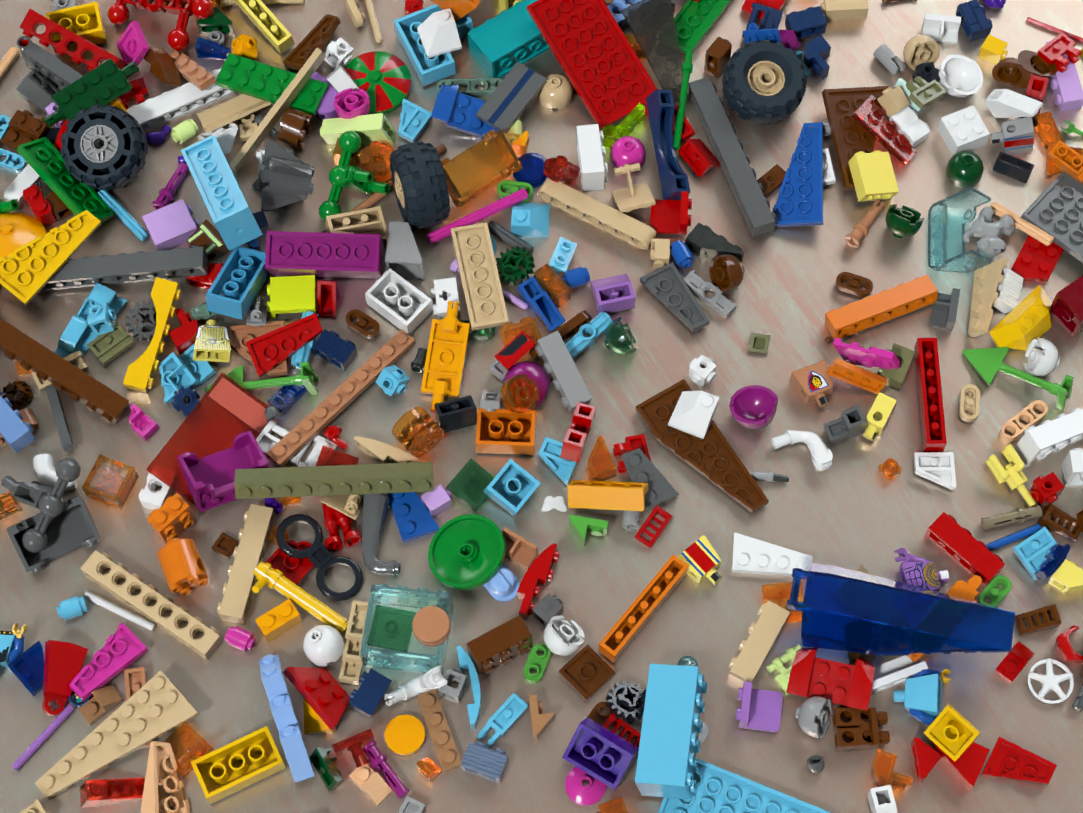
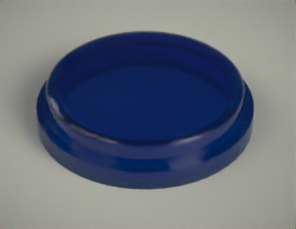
[513,153,551,188]

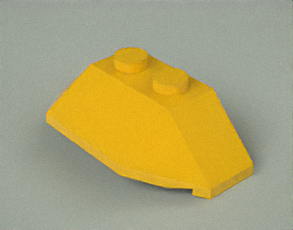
[988,285,1052,351]

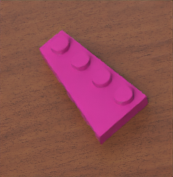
[69,622,148,701]

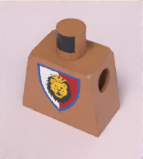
[790,360,833,408]

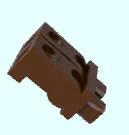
[832,707,890,752]

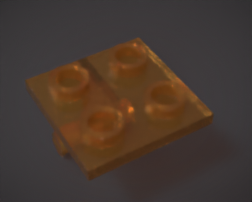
[164,721,213,778]

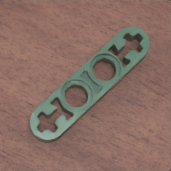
[436,78,503,97]

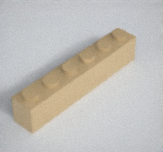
[217,504,276,625]

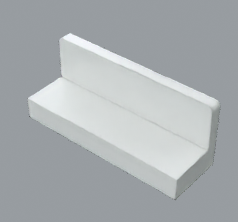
[871,655,928,695]

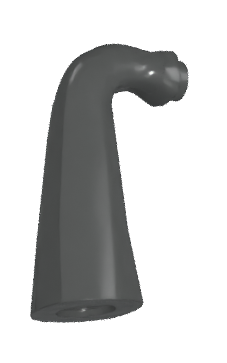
[361,494,401,576]

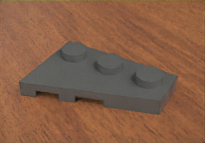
[620,448,679,509]

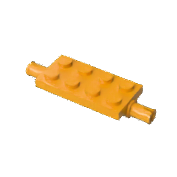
[421,301,470,412]

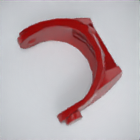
[1055,625,1083,663]

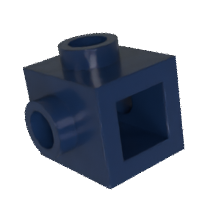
[171,386,202,417]

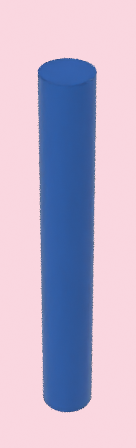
[986,524,1041,551]

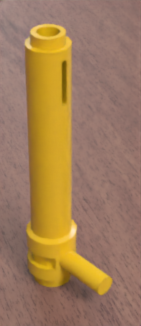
[252,561,348,634]

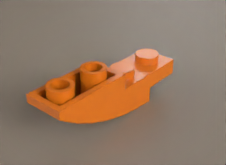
[1048,140,1083,184]

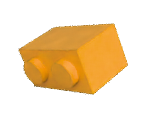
[255,598,302,643]

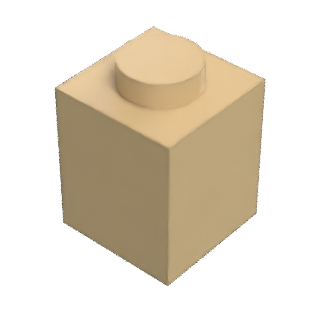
[877,85,910,117]

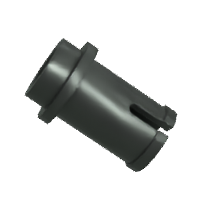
[411,348,427,373]

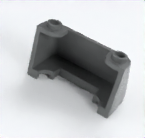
[6,494,101,573]

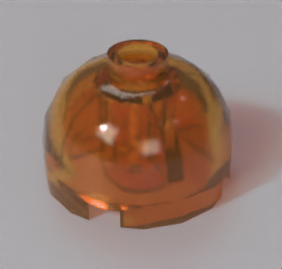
[500,374,539,414]

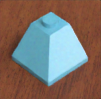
[511,202,550,238]

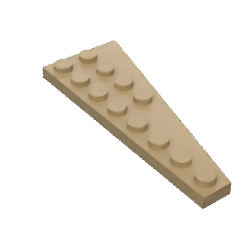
[35,670,199,799]

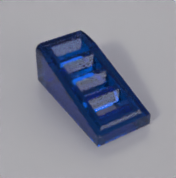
[195,37,231,61]
[268,385,308,416]

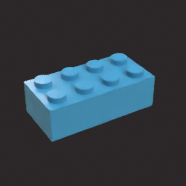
[206,246,270,320]

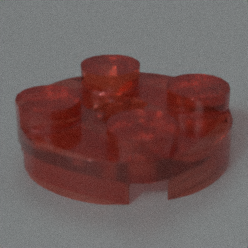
[543,155,580,185]

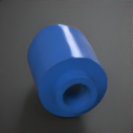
[670,240,695,269]
[561,267,590,290]

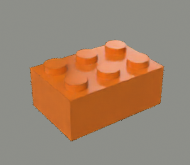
[475,408,536,455]

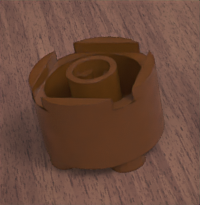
[277,107,313,149]

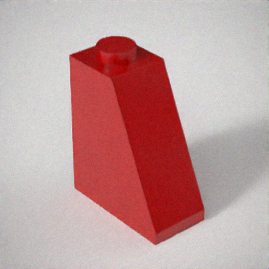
[932,741,990,791]

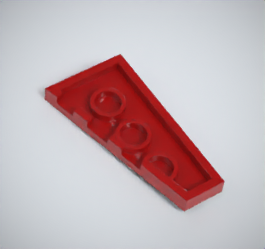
[245,313,324,378]

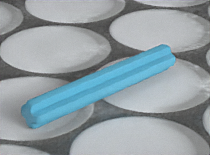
[97,190,149,241]

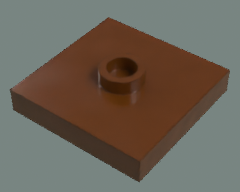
[558,644,616,701]

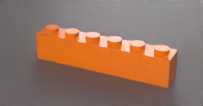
[825,275,938,340]
[599,554,689,663]

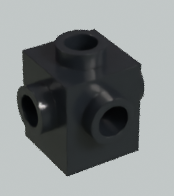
[912,62,940,83]

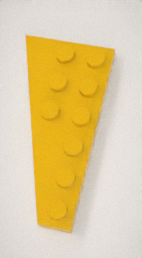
[0,210,102,305]

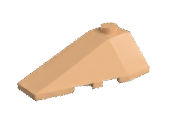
[141,741,190,813]

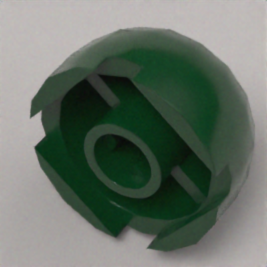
[946,151,984,188]
[885,204,924,239]

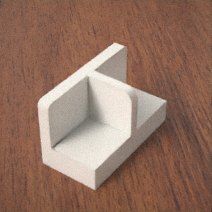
[922,13,961,45]

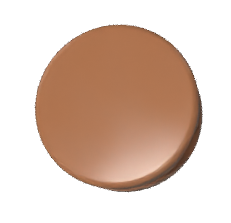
[412,606,451,647]

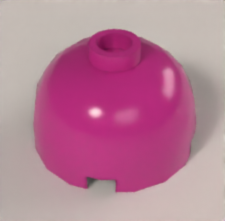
[333,88,370,119]
[610,136,646,173]

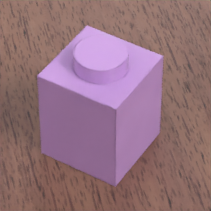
[421,484,453,518]

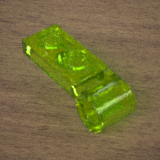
[602,103,646,148]

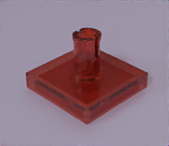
[332,728,375,768]

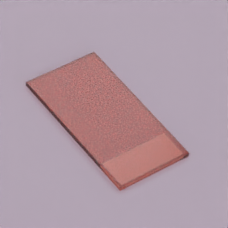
[146,373,269,512]

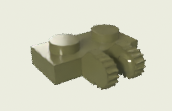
[906,76,947,109]

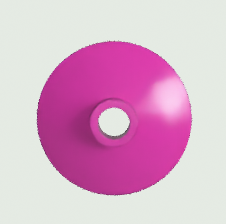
[565,767,606,806]

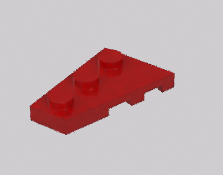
[981,737,1057,784]

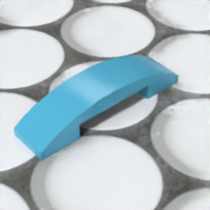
[456,646,481,730]

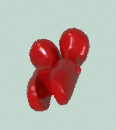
[322,503,362,551]

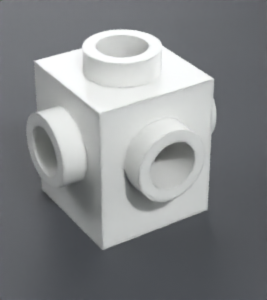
[324,37,354,69]
[689,354,717,388]

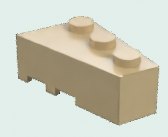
[325,206,388,248]

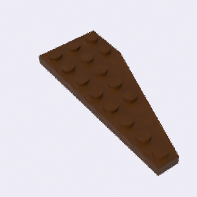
[635,379,769,513]

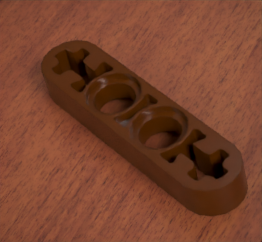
[529,310,592,361]

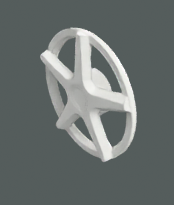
[1027,658,1074,704]

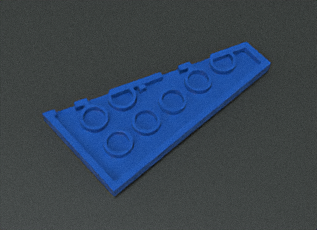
[773,122,823,228]

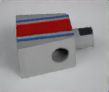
[991,117,1034,151]

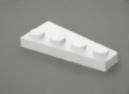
[732,532,813,578]

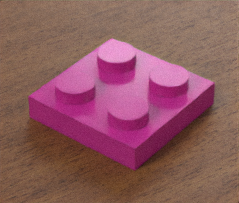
[116,21,150,66]

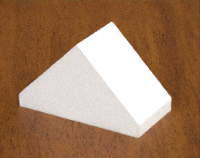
[327,65,359,92]

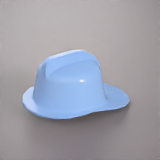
[483,562,519,602]

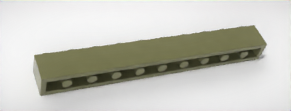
[234,462,434,499]

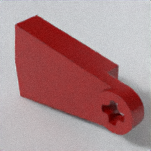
[42,640,88,716]

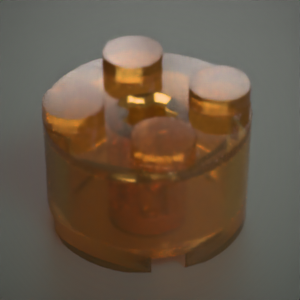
[360,141,394,183]

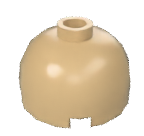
[903,35,940,71]
[538,74,573,110]

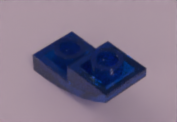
[1034,543,1070,580]

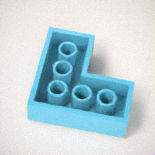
[394,4,473,87]

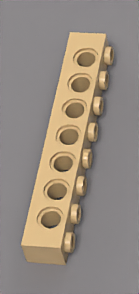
[80,550,223,660]

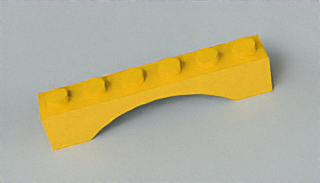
[123,277,181,394]

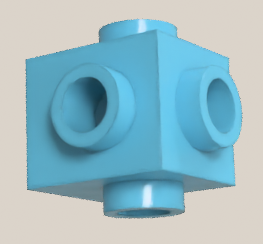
[87,303,116,336]
[375,365,410,397]

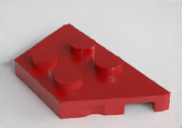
[1011,235,1064,282]
[283,667,349,731]

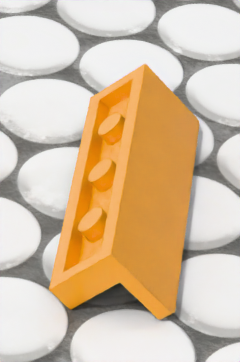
[567,480,648,511]

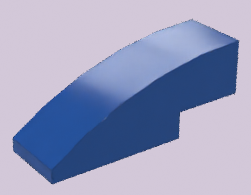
[516,276,566,331]

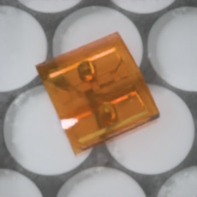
[761,581,808,623]

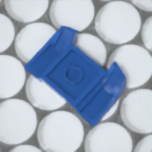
[431,85,502,140]

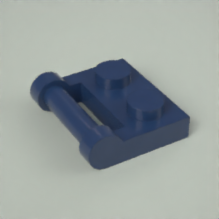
[742,3,783,38]

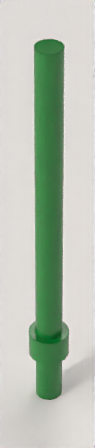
[673,50,693,150]

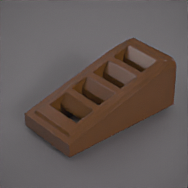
[1037,504,1080,541]
[1014,604,1061,636]

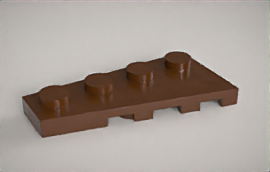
[283,14,341,71]

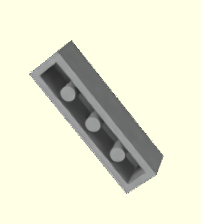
[535,330,592,411]

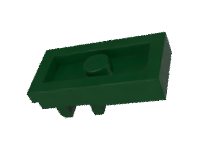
[309,746,343,792]

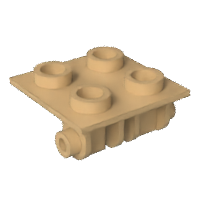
[321,494,363,520]

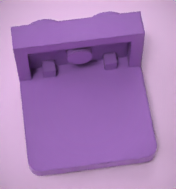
[735,682,783,733]

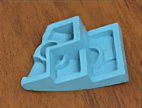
[159,344,217,404]

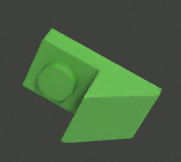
[569,514,608,546]

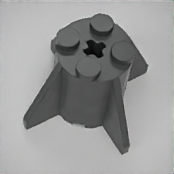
[252,140,315,211]

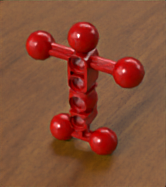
[107,0,214,51]

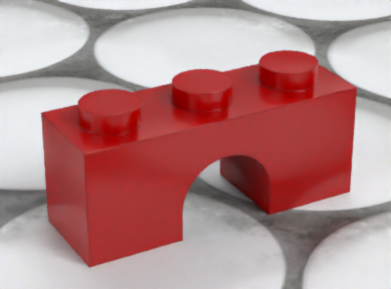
[560,402,596,463]

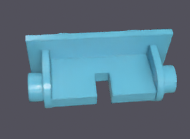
[549,237,577,275]

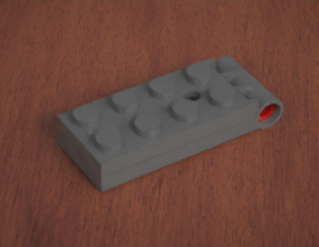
[17,36,83,90]

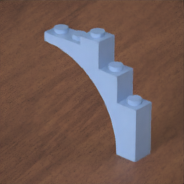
[259,654,315,783]

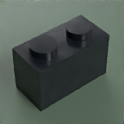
[434,395,477,434]

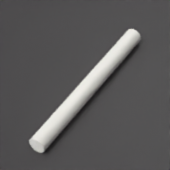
[84,591,156,631]

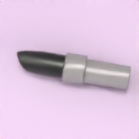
[751,471,789,482]

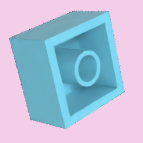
[483,458,541,516]

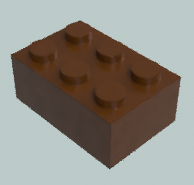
[466,615,533,675]

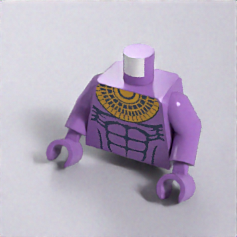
[894,548,949,609]

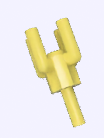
[986,444,1036,507]

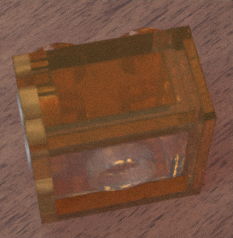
[82,454,139,510]

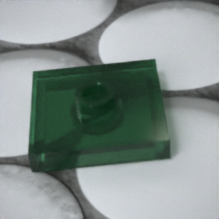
[446,459,495,512]
[367,605,416,653]

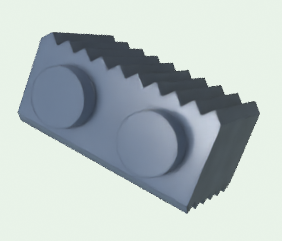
[461,741,509,783]

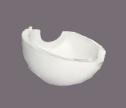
[938,54,983,98]

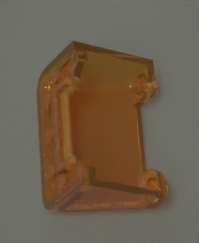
[441,129,523,207]

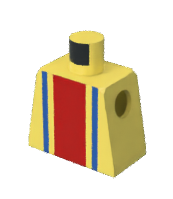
[677,535,723,585]

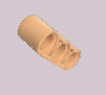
[998,400,1048,445]

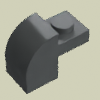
[823,405,867,443]

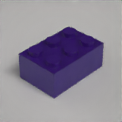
[562,717,639,790]

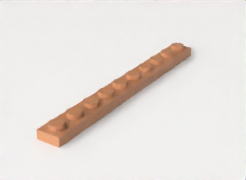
[266,329,416,468]

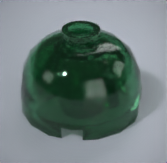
[604,316,638,355]

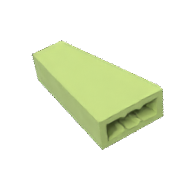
[320,113,396,148]

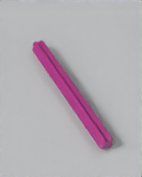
[427,188,528,244]

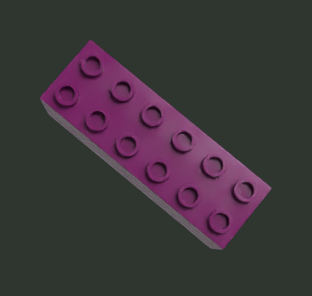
[265,231,385,279]

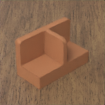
[502,527,538,570]

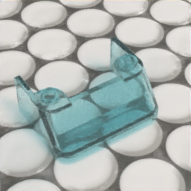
[928,187,991,273]

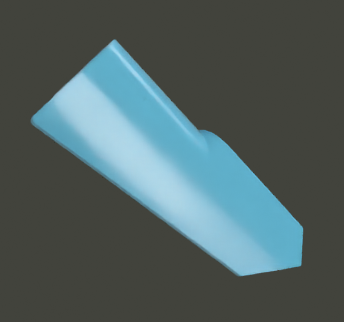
[54,283,127,363]

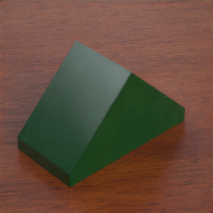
[196,7,235,34]

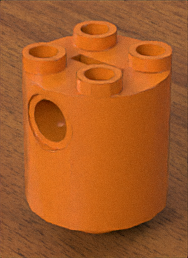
[157,538,209,596]

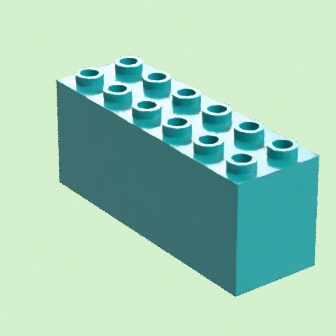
[468,0,550,78]

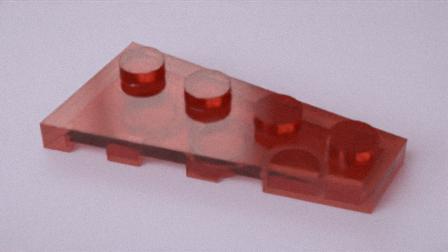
[851,95,917,165]

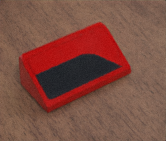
[494,331,536,370]

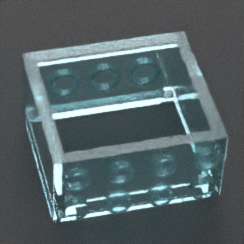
[360,583,454,675]

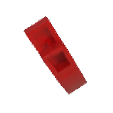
[517,543,560,621]

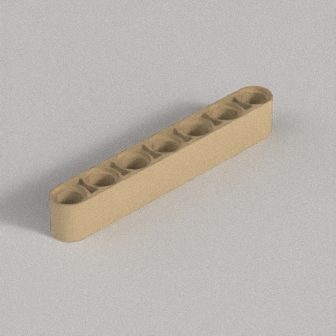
[537,177,657,250]

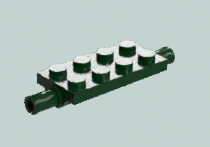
[43,58,140,128]

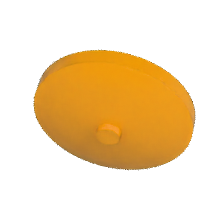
[0,213,46,258]

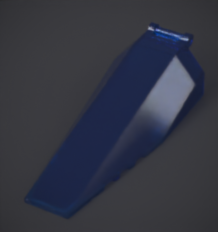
[786,563,1015,656]

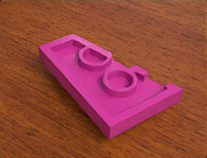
[833,338,900,370]

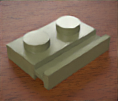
[87,322,135,366]

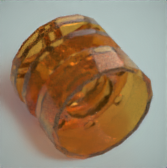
[392,406,444,458]

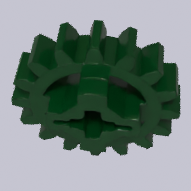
[496,246,535,286]

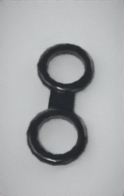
[276,514,363,601]

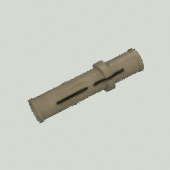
[981,505,1042,530]

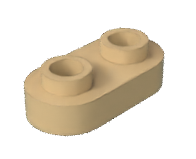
[345,0,366,28]
[959,384,980,422]

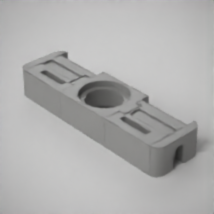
[684,270,736,318]

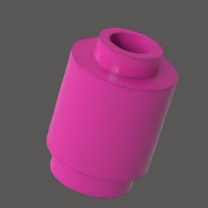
[225,626,256,652]

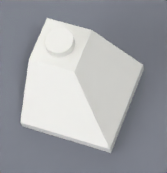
[417,8,462,58]
[197,122,238,157]
[668,391,719,439]

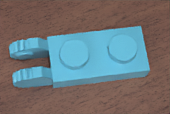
[477,693,529,748]

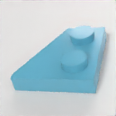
[398,99,432,143]
[1012,527,1057,581]

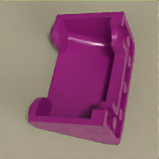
[177,431,269,511]

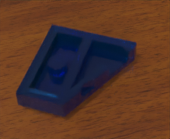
[8,641,45,697]

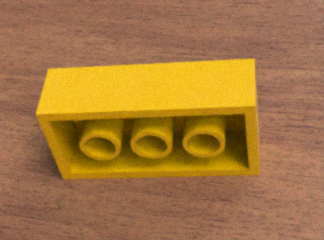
[191,726,286,804]

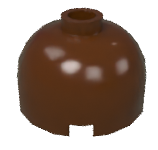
[709,255,745,292]

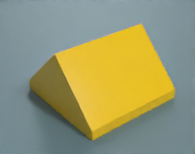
[924,704,981,762]

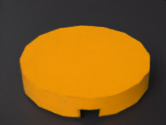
[384,714,426,756]

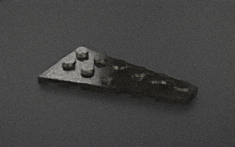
[622,0,688,104]

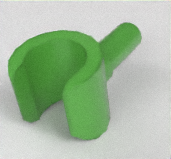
[1061,120,1083,136]

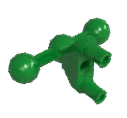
[319,131,391,222]

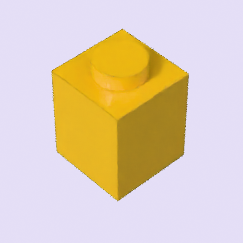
[978,34,1008,65]

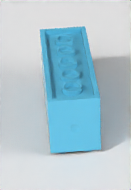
[181,135,263,251]
[635,664,707,799]

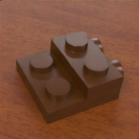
[0,110,50,152]

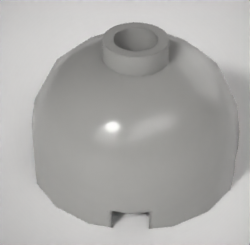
[796,696,833,739]

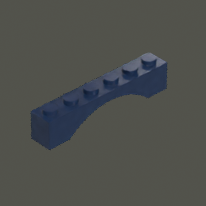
[645,89,690,200]

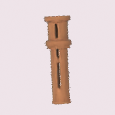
[845,199,885,248]

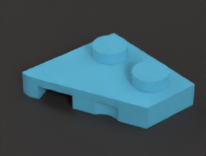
[538,437,577,485]

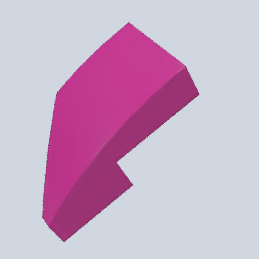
[129,402,160,440]

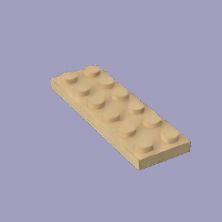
[451,222,509,331]

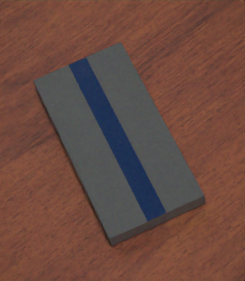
[476,62,547,134]

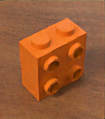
[147,493,196,544]

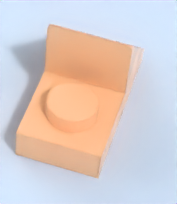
[349,761,393,806]

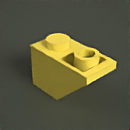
[1048,558,1083,594]

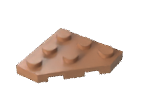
[228,320,288,377]

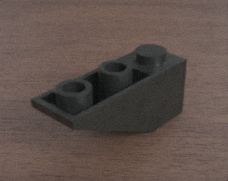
[685,223,744,262]

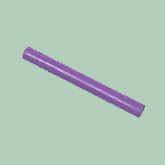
[11,704,75,771]

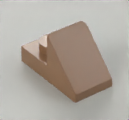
[78,685,124,726]
[528,694,556,740]

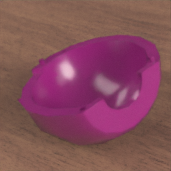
[503,361,551,408]
[729,385,778,429]

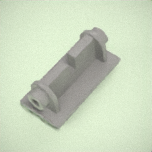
[246,295,268,327]

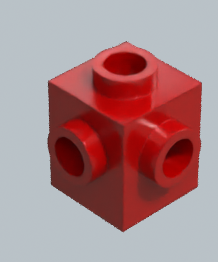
[1030,472,1065,506]

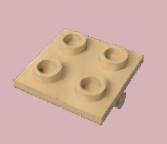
[611,163,656,213]

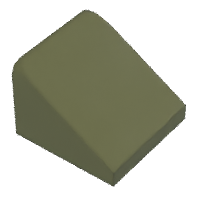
[749,331,770,354]

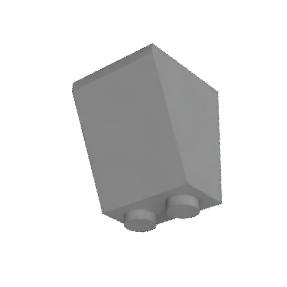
[385,220,425,281]

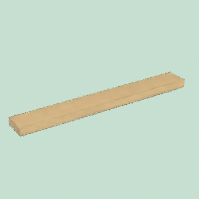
[230,48,326,171]

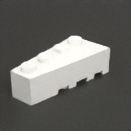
[1014,407,1083,468]

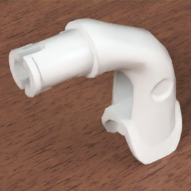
[771,430,833,471]
[383,665,448,706]

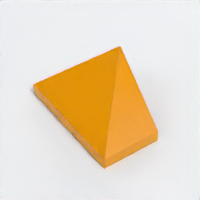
[303,699,336,735]

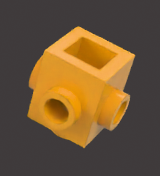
[231,34,258,60]

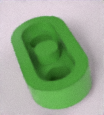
[497,180,533,202]
[978,575,1012,611]
[523,644,551,684]

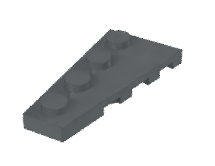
[640,262,709,332]

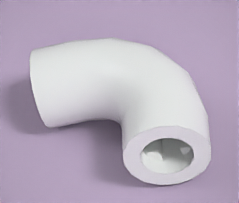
[33,454,77,491]

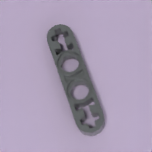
[45,384,74,452]

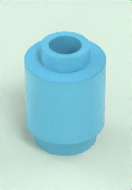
[56,596,88,621]

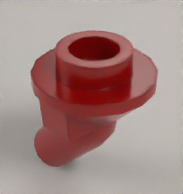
[323,425,348,450]

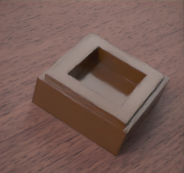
[212,532,239,559]

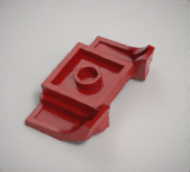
[786,648,875,711]

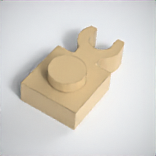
[239,114,258,143]

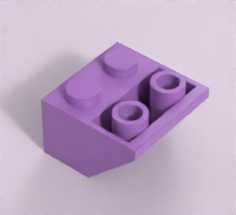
[590,274,636,314]

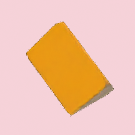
[512,131,529,156]

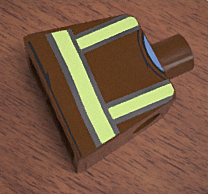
[187,219,232,263]

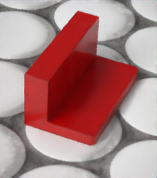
[678,139,720,178]

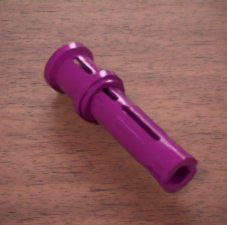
[151,162,190,210]
[360,740,409,799]

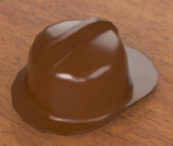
[1018,50,1058,78]
[992,57,1034,89]

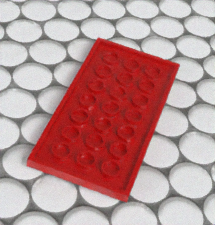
[526,0,657,130]

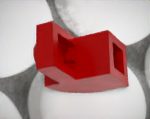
[169,307,199,355]

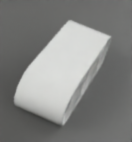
[4,164,45,208]

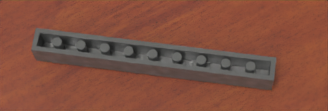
[688,77,777,237]
[40,246,208,291]

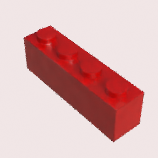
[925,512,1005,586]

